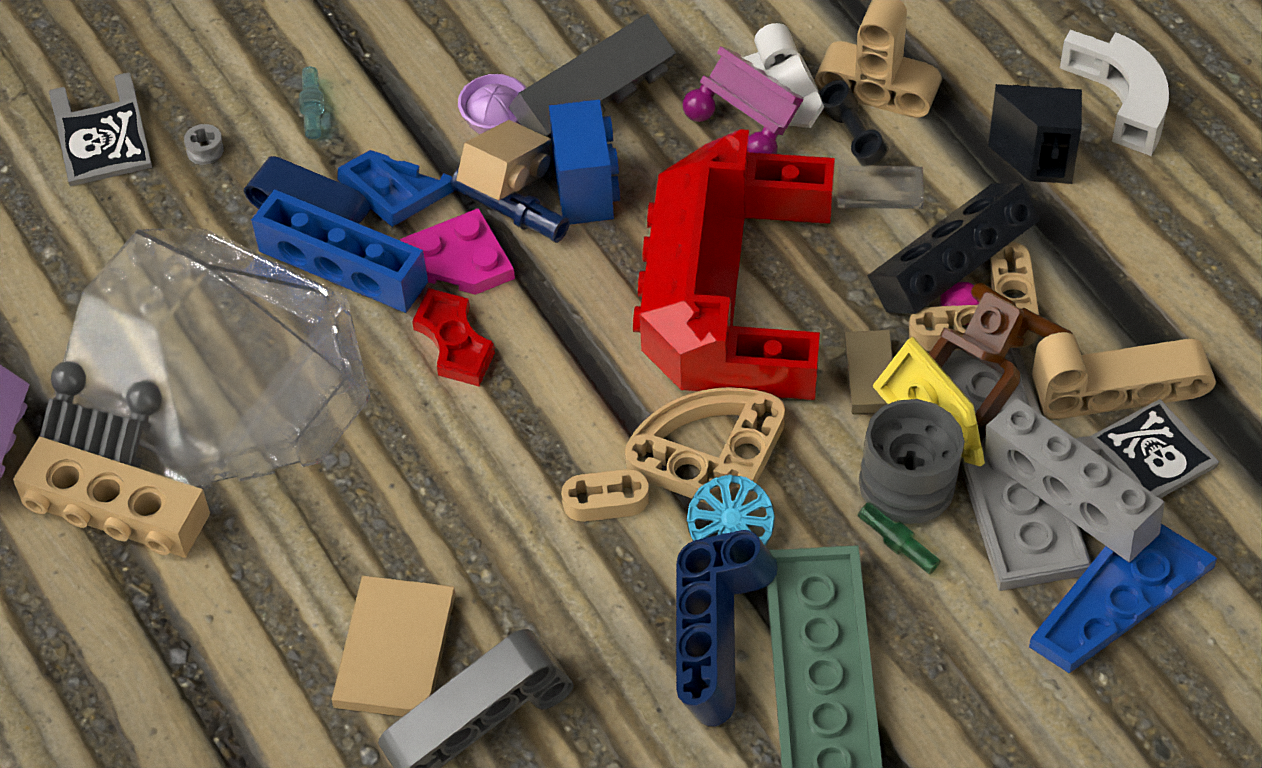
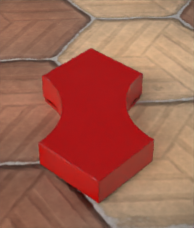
[412,288,495,387]

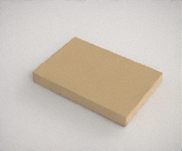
[332,576,455,717]

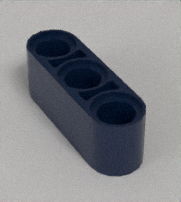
[244,156,370,224]

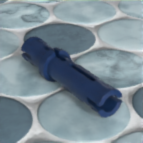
[451,168,570,243]

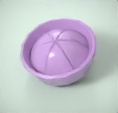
[458,74,526,134]

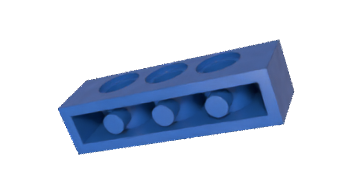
[251,189,428,313]

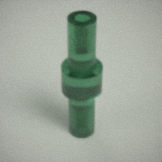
[857,502,941,575]

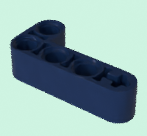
[676,530,778,726]

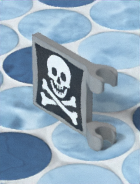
[49,72,152,187]
[1076,399,1219,498]

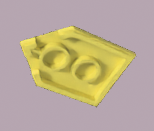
[873,337,985,467]

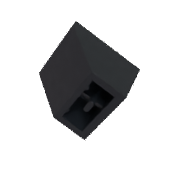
[988,84,1082,184]

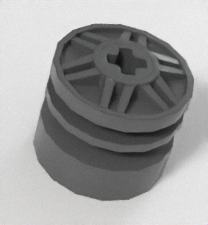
[858,399,965,524]

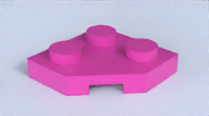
[400,208,515,295]

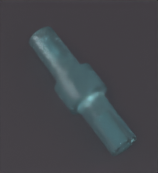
[299,66,324,139]

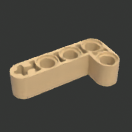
[1032,332,1216,419]

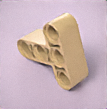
[815,0,942,118]

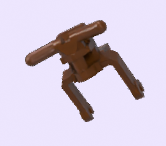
[929,283,1073,441]

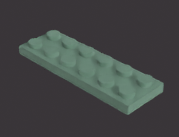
[766,545,883,768]

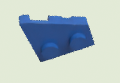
[337,150,454,227]

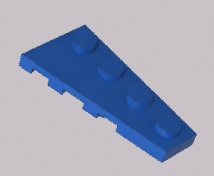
[1029,524,1217,673]

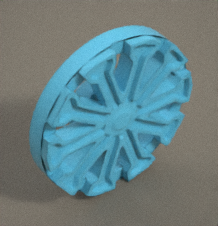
[687,475,775,546]

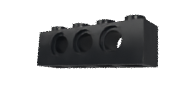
[867,183,1040,314]

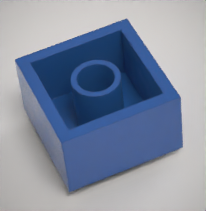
[549,99,620,225]

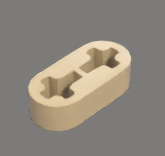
[561,469,649,522]

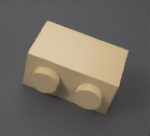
[456,120,551,200]

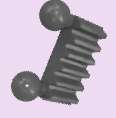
[40,361,163,467]

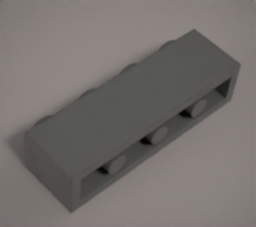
[509,13,676,142]

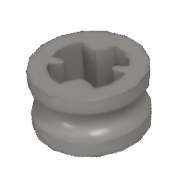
[184,124,224,165]

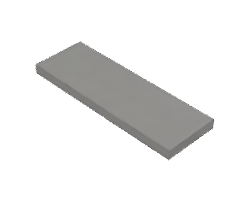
[942,348,1091,591]

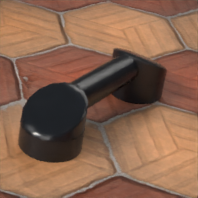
[819,80,889,167]

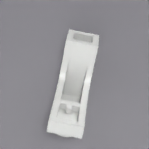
[1060,30,1169,156]

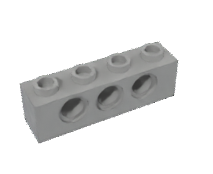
[985,398,1165,563]

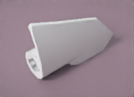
[742,23,824,128]

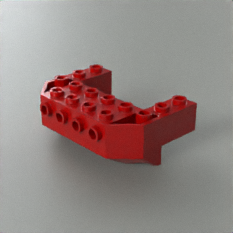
[633,129,835,400]

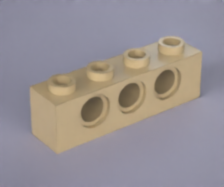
[13,436,210,558]

